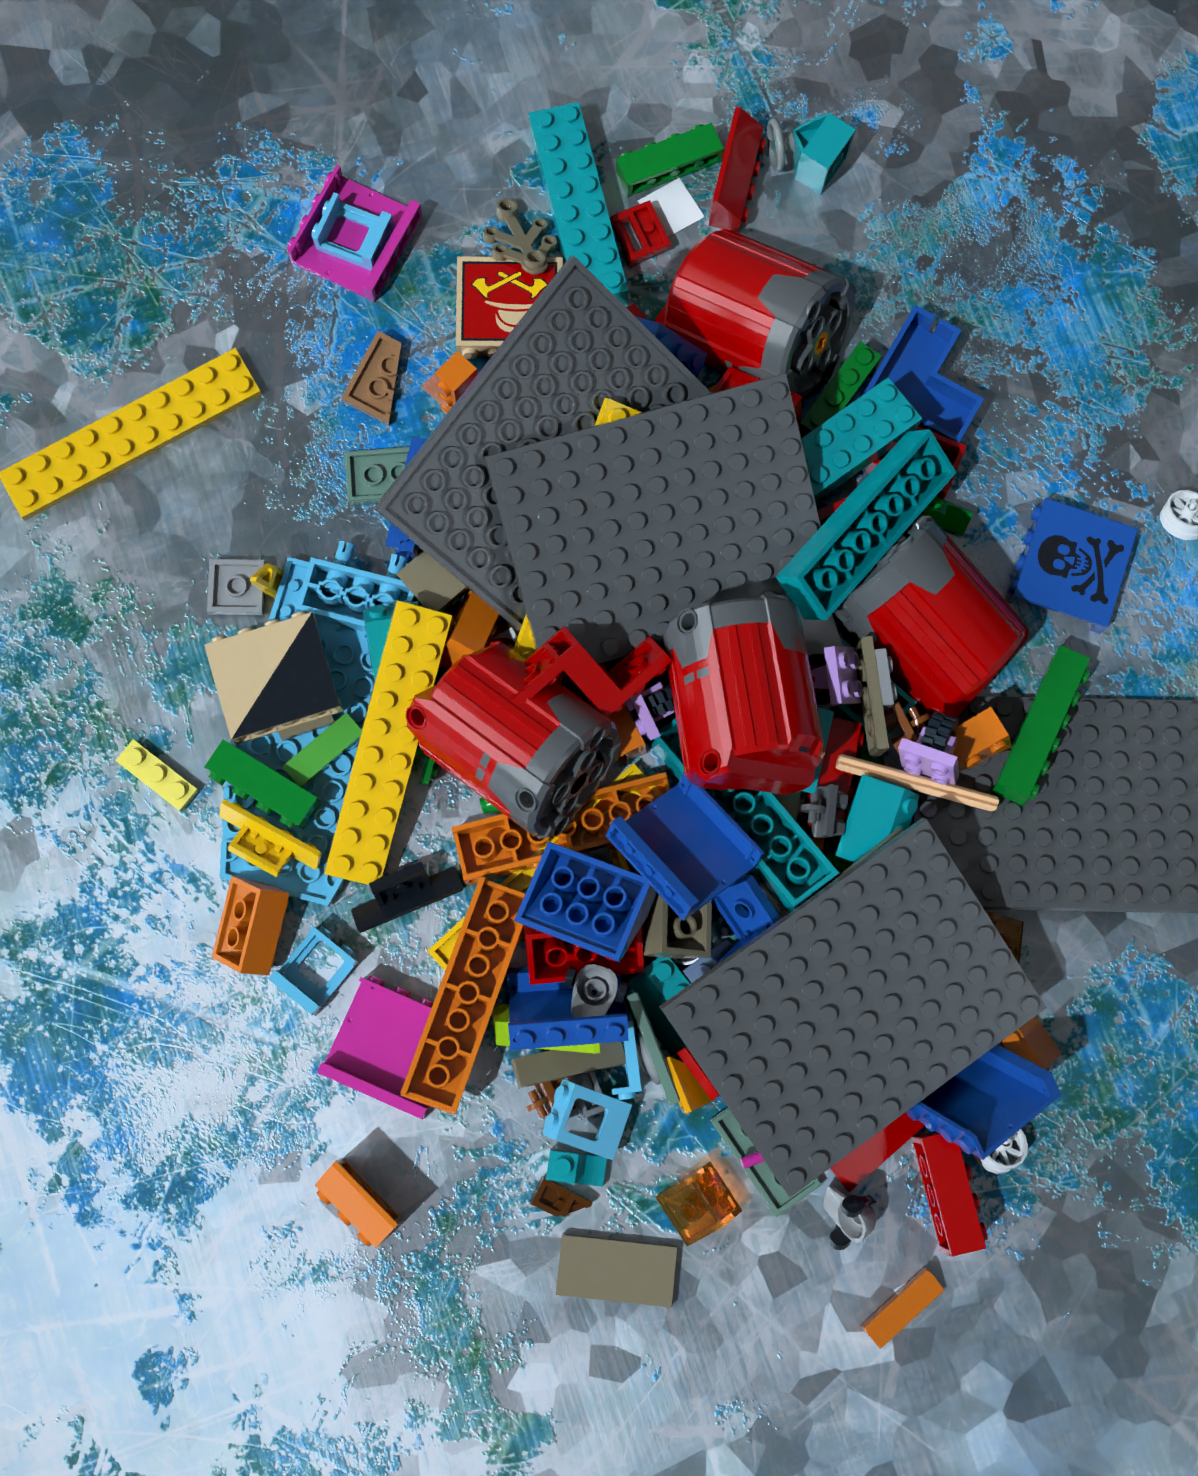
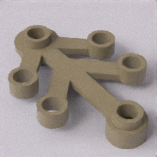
[483,198,557,275]

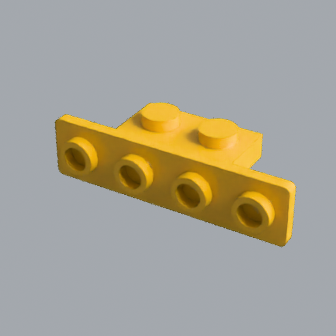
[219,799,322,877]

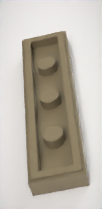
[511,1042,626,1089]

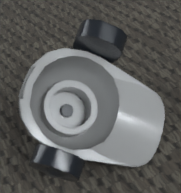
[564,964,628,1018]
[823,1185,877,1250]

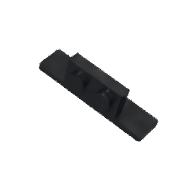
[351,861,463,933]

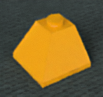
[664,1056,716,1114]

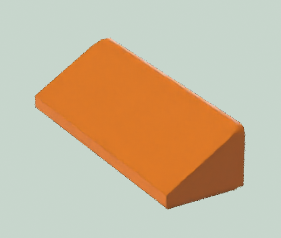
[860,1267,944,1349]

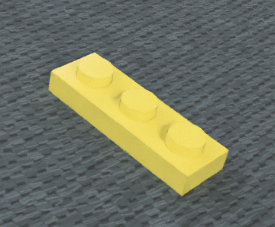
[115,739,199,812]

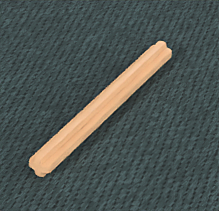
[836,754,999,812]

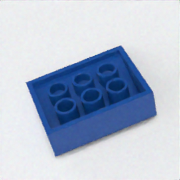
[514,841,657,963]

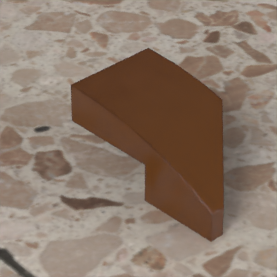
[529,1176,593,1217]

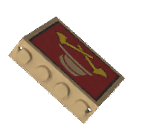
[456,256,563,359]

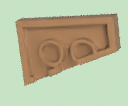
[341,331,402,426]

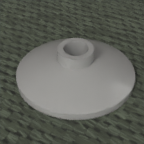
[635,1030,660,1085]

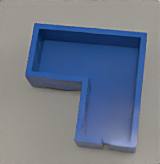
[863,305,984,443]

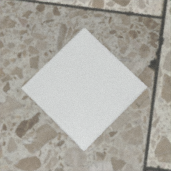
[638,178,705,237]

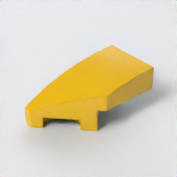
[250,563,283,598]

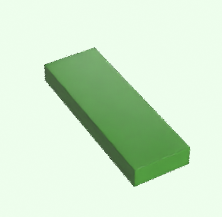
[282,712,362,788]

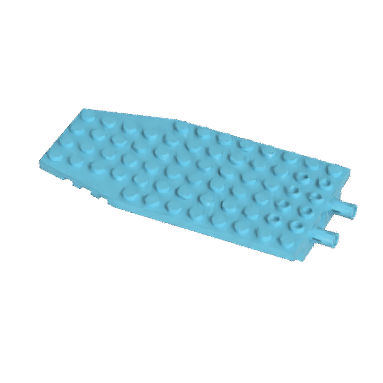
[220,541,425,907]

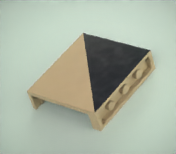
[204,611,344,744]

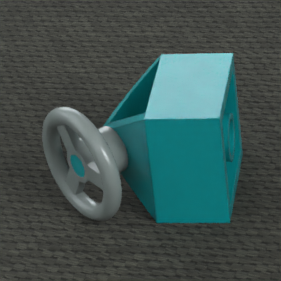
[767,113,856,195]

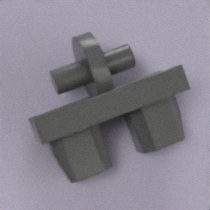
[801,784,848,839]

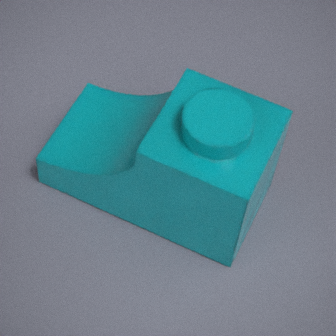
[546,1149,607,1187]

